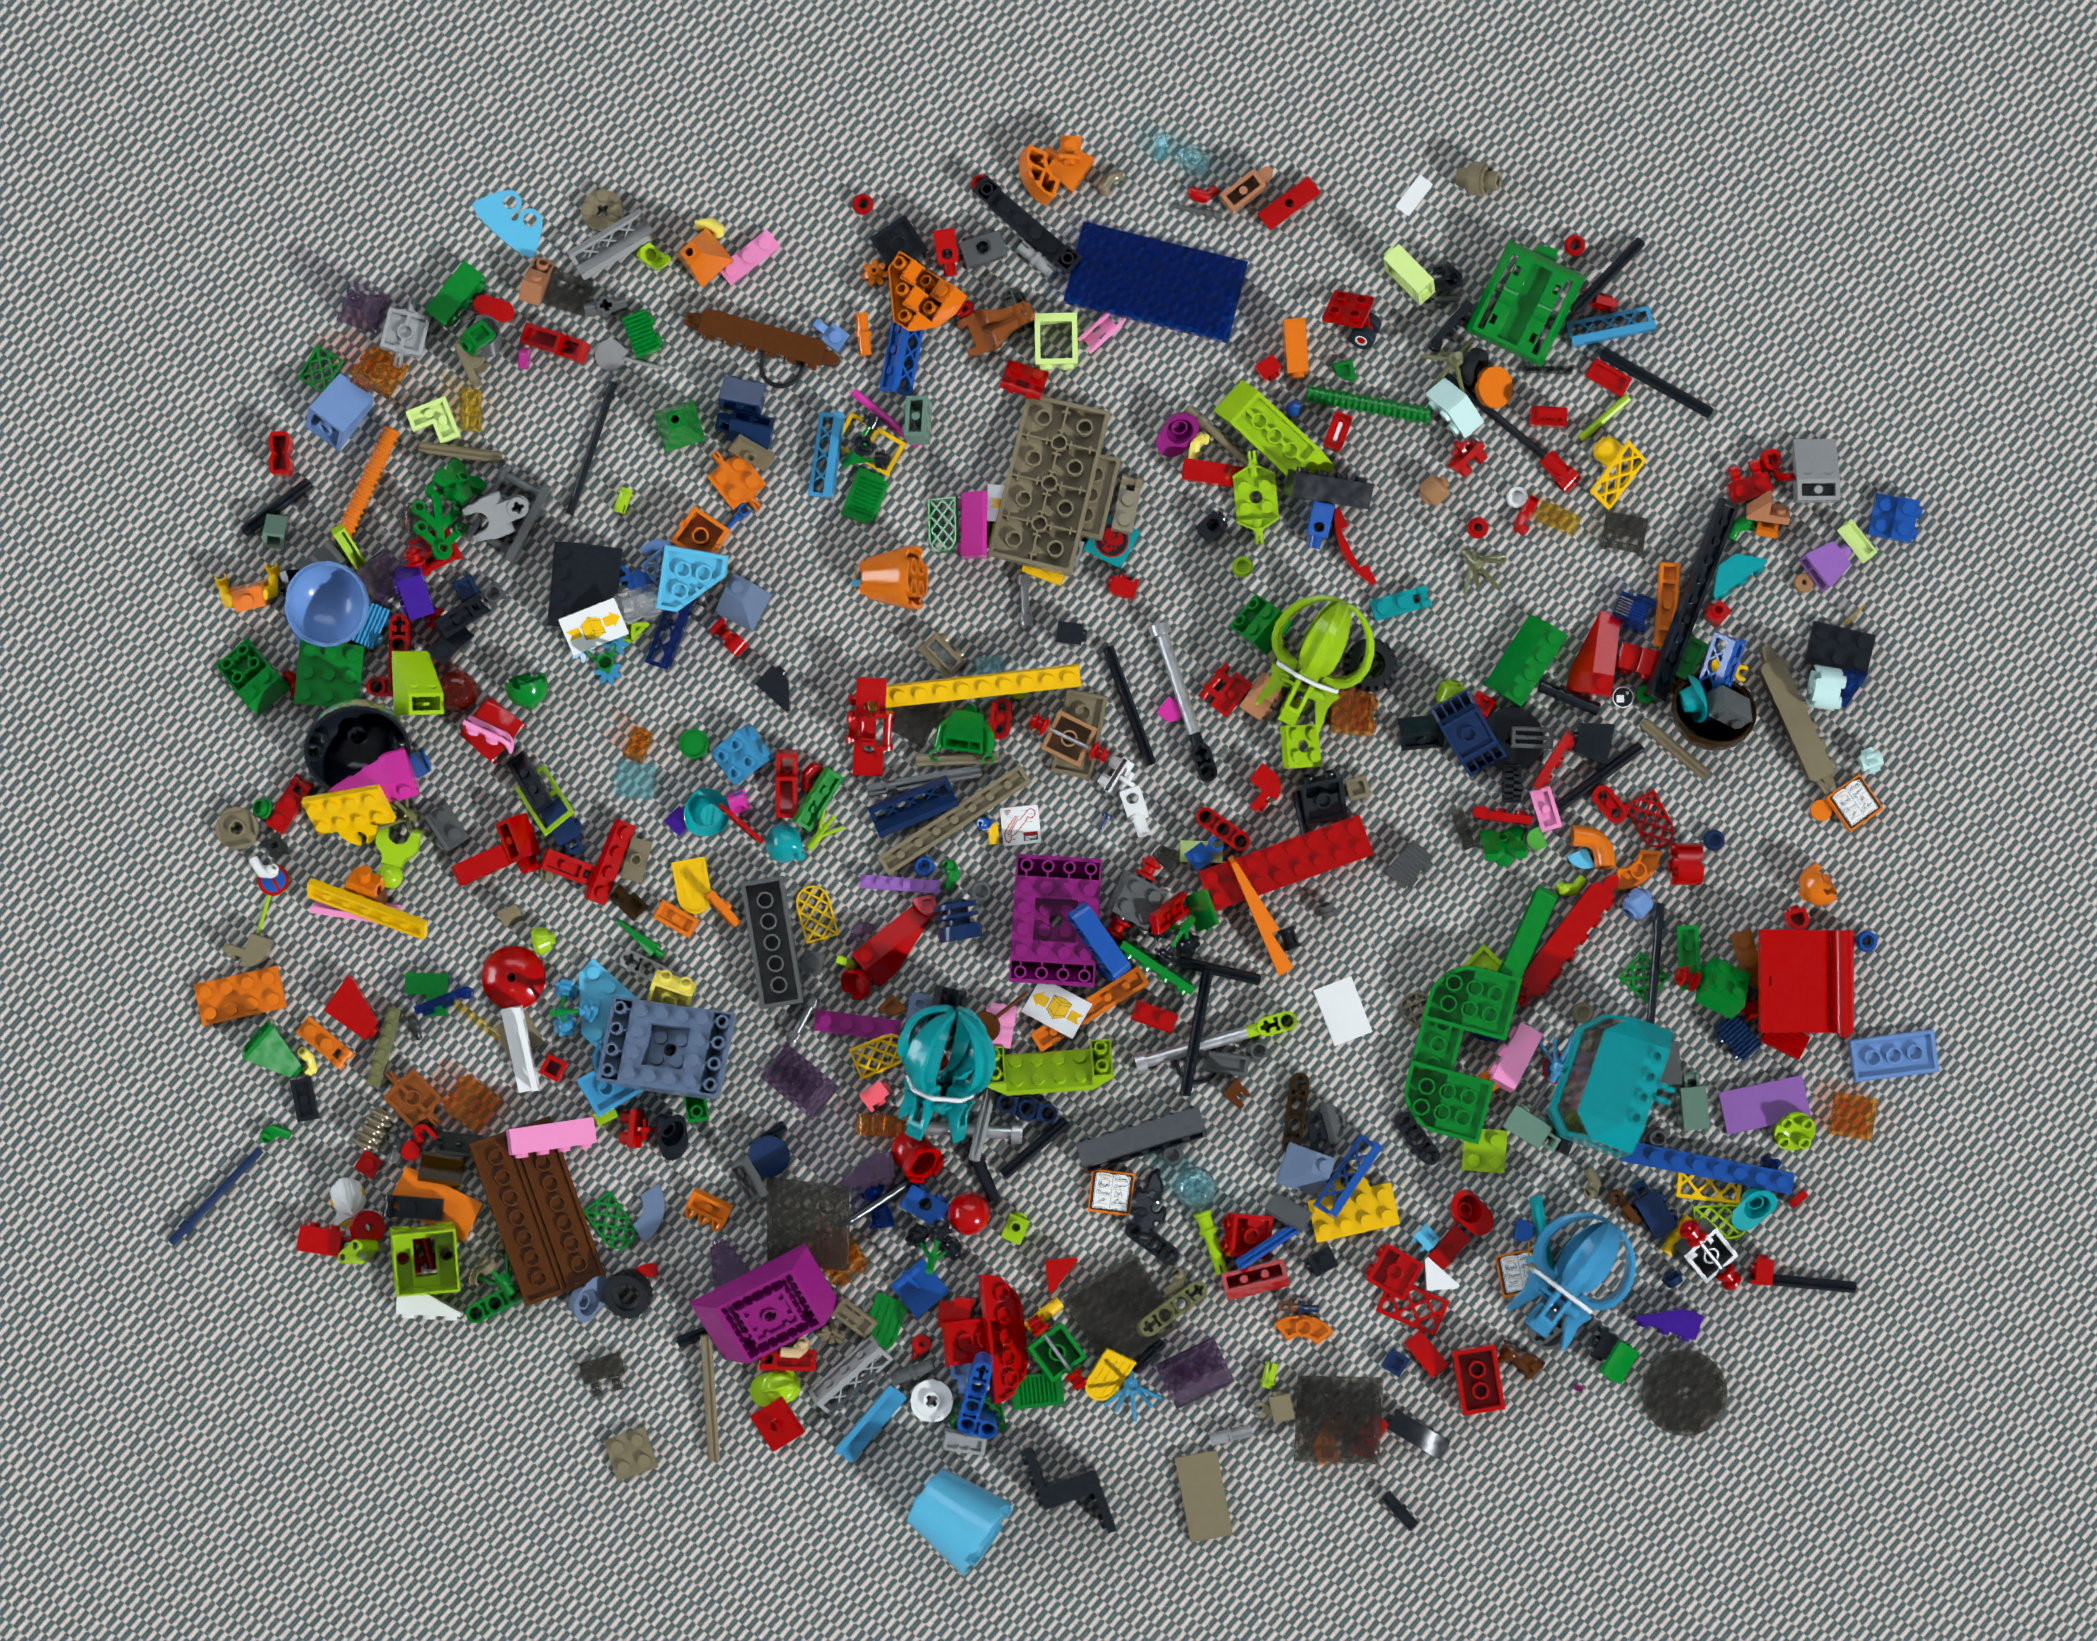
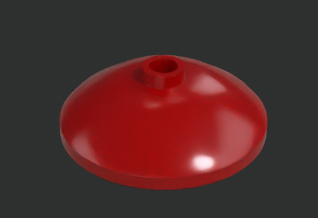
[481,946,546,1008]

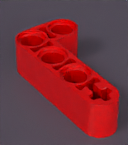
[366,613,411,698]

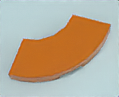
[1615,849,1662,890]
[1274,1314,1334,1344]

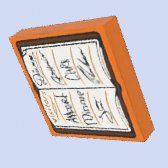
[1825,774,1884,833]
[1088,1169,1135,1216]
[1495,1248,1538,1298]

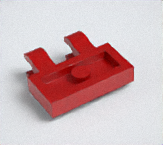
[1726,459,1774,504]

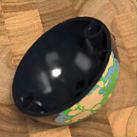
[304,699,411,790]

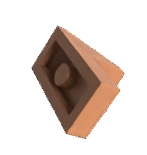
[1745,490,1790,525]

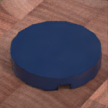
[747,1135,790,1178]

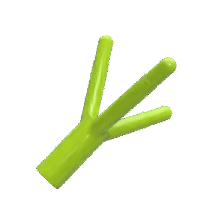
[805,808,845,851]

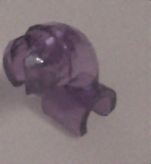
[846,922,874,948]

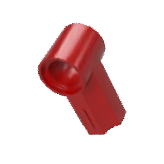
[1539,450,1582,494]

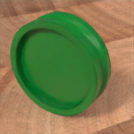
[679,729,709,759]

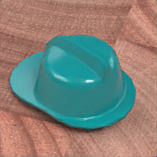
[1731,1187,1777,1231]

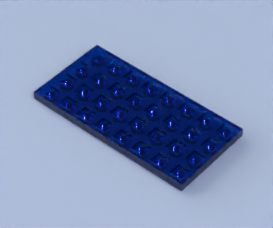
[1063,221,1248,344]

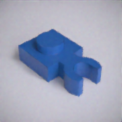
[620,566,653,597]
[1184,836,1224,872]

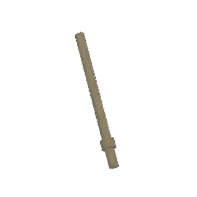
[1184,404,1284,496]

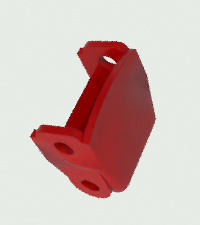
[459,696,527,764]

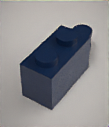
[715,409,776,450]
[540,797,585,857]
[1629,1179,1679,1239]

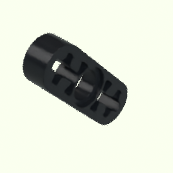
[1394,1112,1440,1165]
[1125,1221,1179,1265]

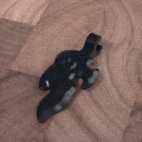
[1129,1168,1166,1246]

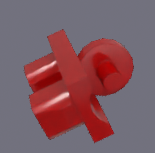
[1447,439,1488,477]
[618,1109,653,1148]

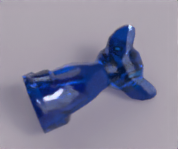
[861,1184,895,1229]

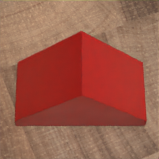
[1045,1256,1078,1294]

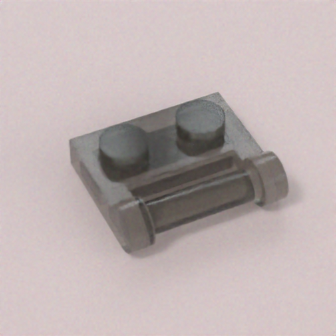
[542,268,595,317]
[1600,511,1648,556]

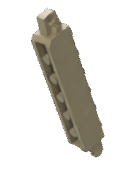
[1757,644,1836,795]

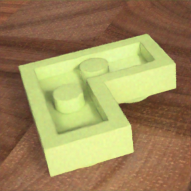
[405,396,461,444]

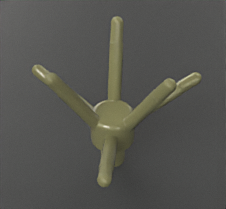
[1420,340,1473,393]
[1462,549,1506,594]
[377,798,421,834]

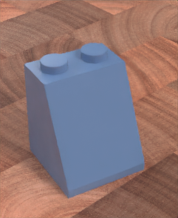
[305,373,374,451]

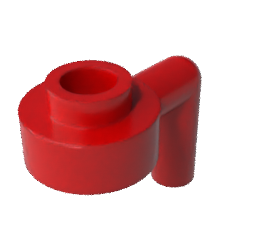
[1759,449,1796,482]

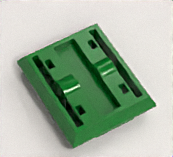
[1465,240,1586,367]

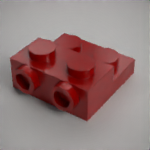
[1221,1212,1274,1260]
[1364,1242,1425,1301]

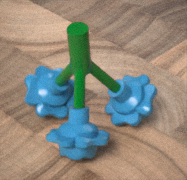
[549,978,599,1037]

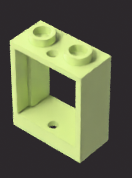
[1383,244,1435,306]
[1035,313,1078,371]

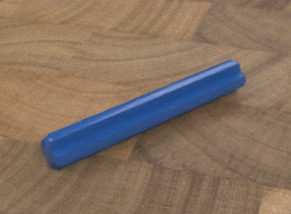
[1235,1224,1308,1270]

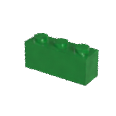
[425,260,487,329]

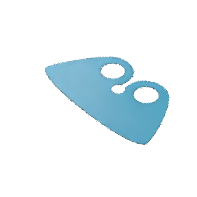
[472,190,543,258]

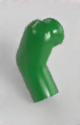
[1728,517,1756,542]
[942,859,960,891]
[259,1124,292,1144]

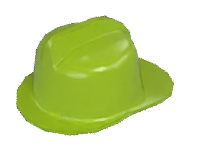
[750,1370,801,1407]

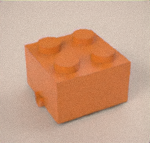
[671,506,732,553]

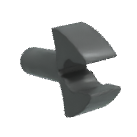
[1420,293,1460,312]

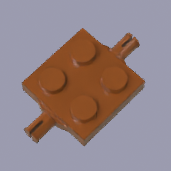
[383,1068,444,1129]

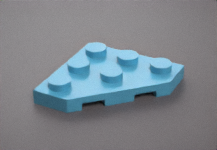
[656,545,729,612]
[579,958,639,1047]

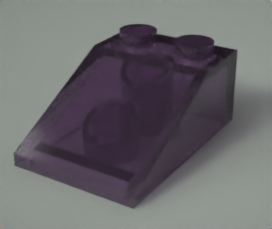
[760,1044,840,1120]

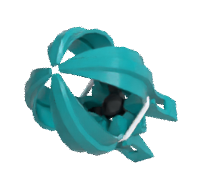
[897,1005,996,1144]

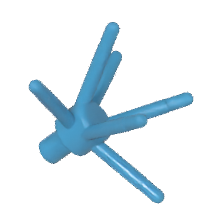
[1538,1036,1589,1083]
[1104,1370,1162,1422]

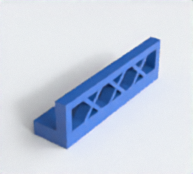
[879,318,924,396]
[1699,632,1747,721]
[1313,1134,1383,1219]

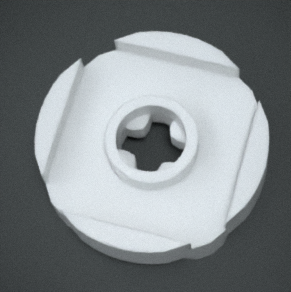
[910,1379,953,1422]

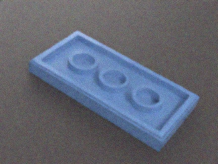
[1848,1029,1940,1082]

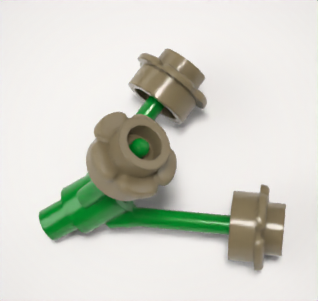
[467,1239,516,1297]

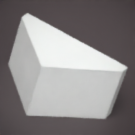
[1423,1256,1460,1291]

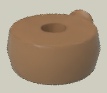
[1793,573,1814,593]

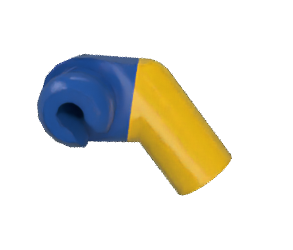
[976,816,1000,845]

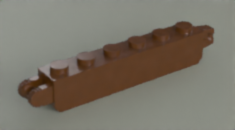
[684,308,840,371]

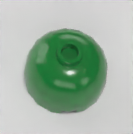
[504,672,548,709]

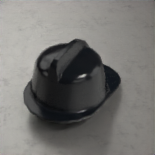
[653,1114,688,1161]

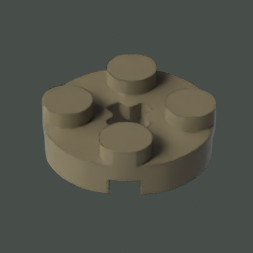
[581,189,624,232]
[215,807,259,850]

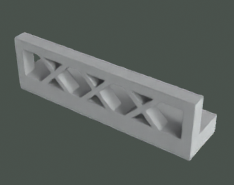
[567,209,657,280]
[808,1335,893,1416]

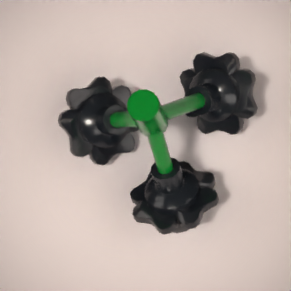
[1147,916,1200,966]
[905,1219,962,1275]

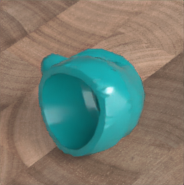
[766,823,806,863]

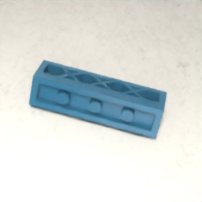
[1565,306,1656,348]
[808,411,846,499]
[835,1383,907,1463]

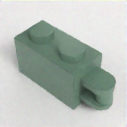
[1674,1071,1710,1131]
[1501,1103,1561,1153]

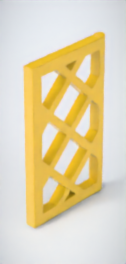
[1589,440,1647,511]
[1675,1172,1742,1205]

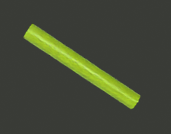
[1578,394,1631,442]

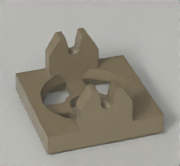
[454,341,490,388]

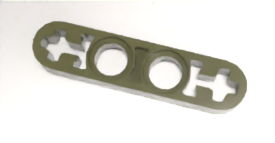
[1137,1281,1207,1337]

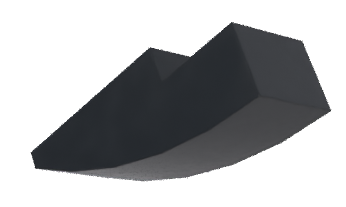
[1387,1409,1451,1460]

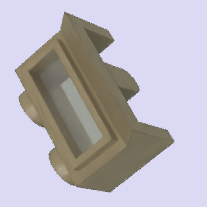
[917,632,966,678]

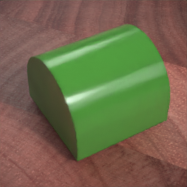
[1525,827,1548,850]

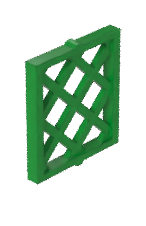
[297,345,346,392]
[1618,952,1670,1003]

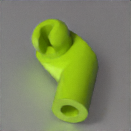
[1555,874,1587,896]

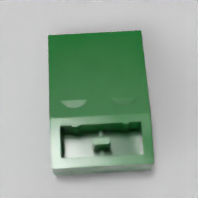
[215,638,291,716]

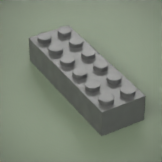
[740,876,805,1009]

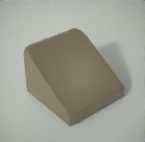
[497,904,524,926]

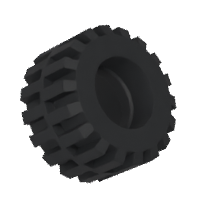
[1343,639,1398,693]

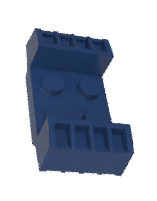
[1430,687,1507,776]

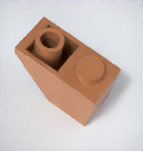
[519,256,556,306]

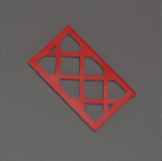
[1376,1285,1450,1336]

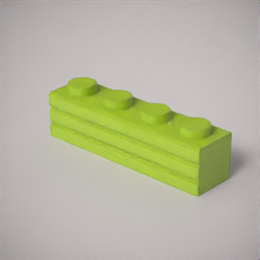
[330,523,370,575]

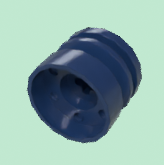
[933,899,983,943]

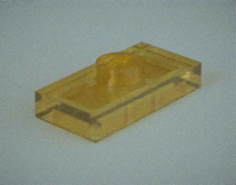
[460,388,482,433]
[1534,500,1582,537]

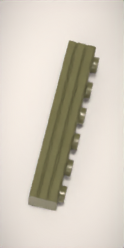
[366,1006,403,1087]

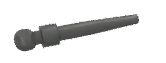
[1172,204,1222,220]

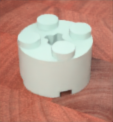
[1806,664,1847,711]

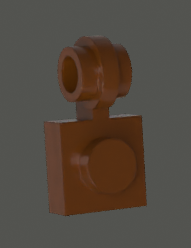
[1607,1189,1641,1225]

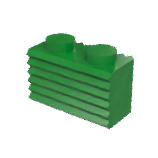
[621,309,664,359]

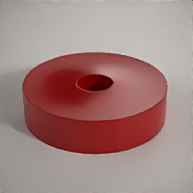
[350,1210,385,1242]

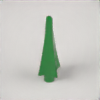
[617,919,665,960]

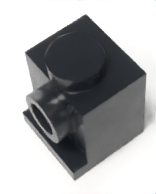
[1589,1327,1620,1362]

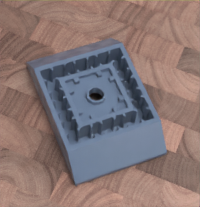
[596,996,736,1099]

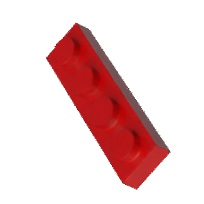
[584,818,636,906]

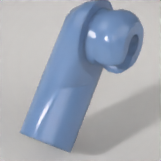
[640,538,669,557]

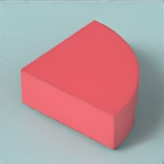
[913,894,939,916]

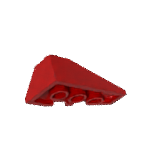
[1566,611,1621,698]

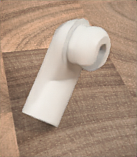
[249,856,279,878]

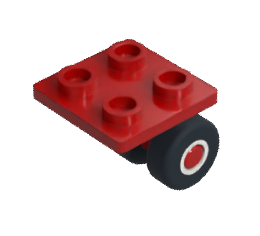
[1322,290,1382,349]

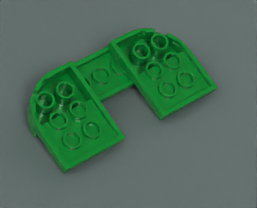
[1405,965,1522,1144]

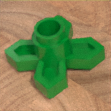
[432,458,487,505]
[1479,826,1527,866]

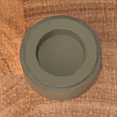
[1571,1002,1594,1024]

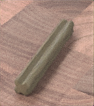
[418,441,503,463]
[1640,718,1710,779]
[915,751,999,767]

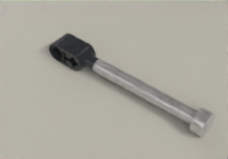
[1149,621,1217,783]

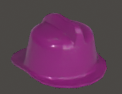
[1156,411,1199,457]

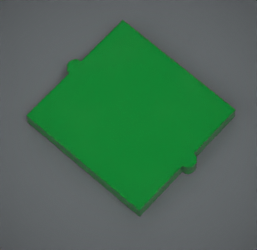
[1185,889,1219,932]
[1599,1340,1640,1385]

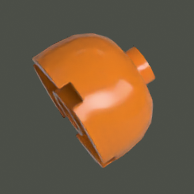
[1798,863,1838,906]

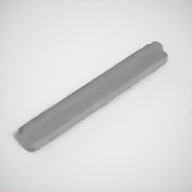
[969,1087,996,1162]

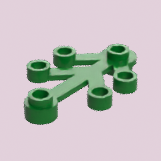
[411,481,467,560]

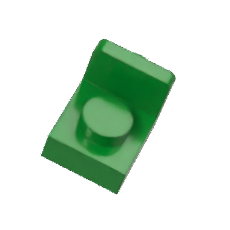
[459,320,496,357]

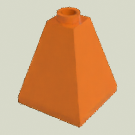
[675,228,734,288]

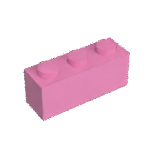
[1488,1022,1543,1093]

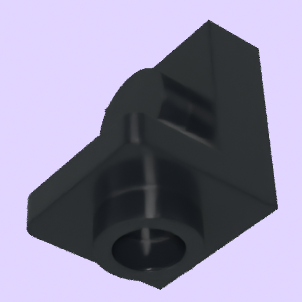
[1305,1246,1339,1277]

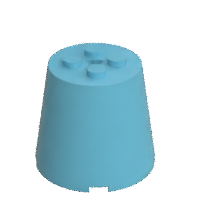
[907,1468,1014,1576]

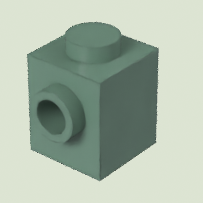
[263,514,288,549]

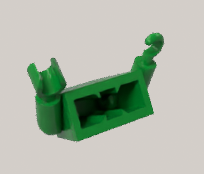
[929,704,995,766]

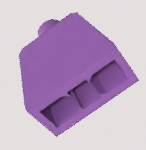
[1798,541,1853,592]

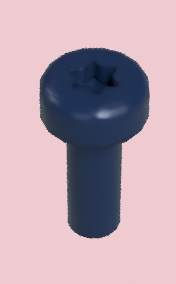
[1097,812,1112,832]

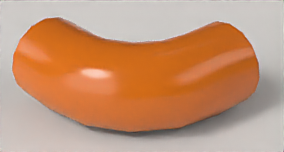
[1570,825,1616,870]

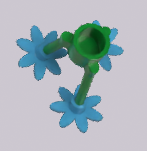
[572,635,629,685]

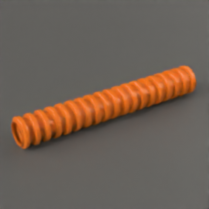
[332,426,401,541]

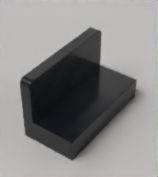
[1398,715,1444,751]

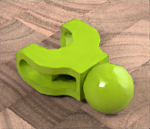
[375,824,422,890]

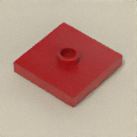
[750,1396,806,1452]

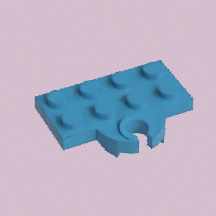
[576,1043,644,1118]

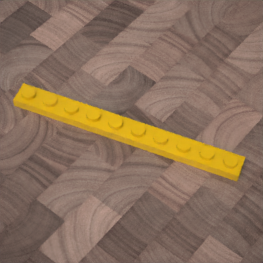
[868,664,1082,710]

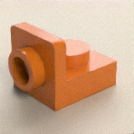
[1058,135,1082,166]

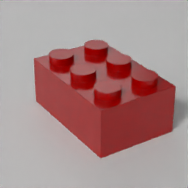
[1451,1343,1506,1416]

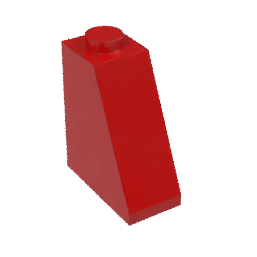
[323,975,380,1040]

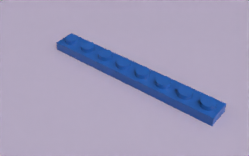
[1621,1142,1795,1195]

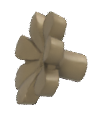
[816,1321,845,1345]

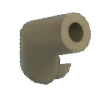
[1097,170,1124,196]
[1583,1167,1602,1199]

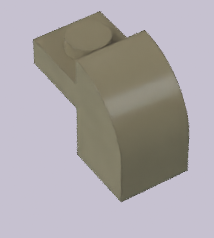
[222,933,274,967]

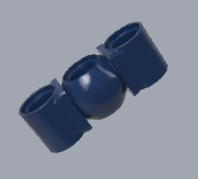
[997,1094,1058,1123]

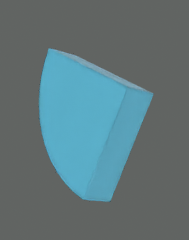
[1566,848,1594,869]

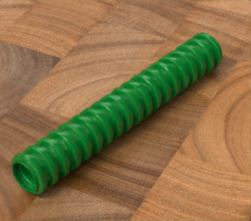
[1306,384,1431,425]

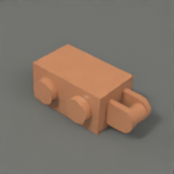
[1219,166,1273,216]

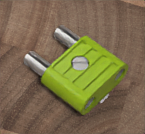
[338,1239,387,1265]

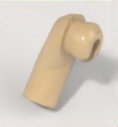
[780,1336,810,1358]

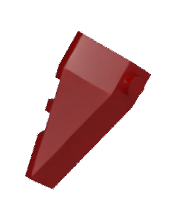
[851,904,932,987]

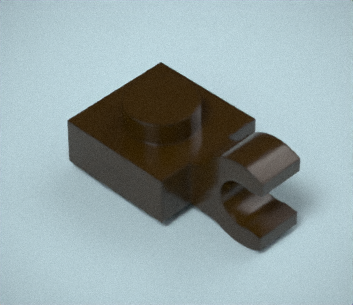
[610,885,649,921]

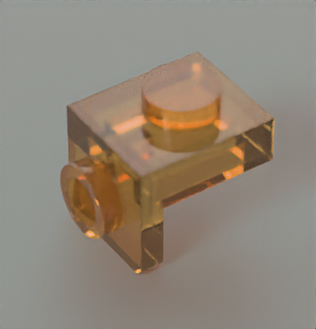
[623,726,653,764]

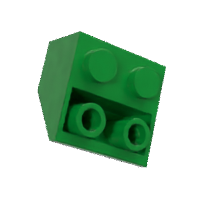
[1229,594,1293,656]

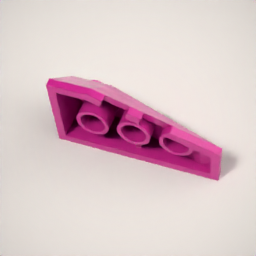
[330,747,419,802]

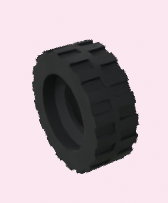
[603,1269,653,1319]

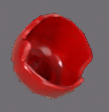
[841,968,872,1000]

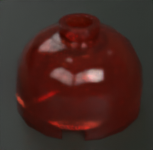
[439,671,479,713]

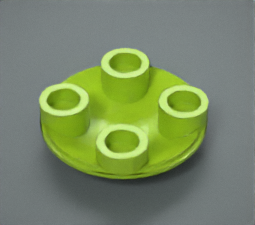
[1773,1112,1816,1150]

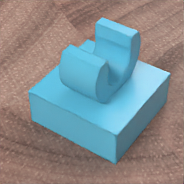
[1411,1223,1440,1252]

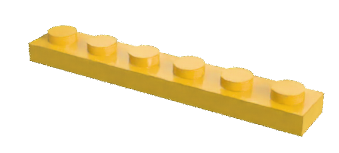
[307,878,428,940]

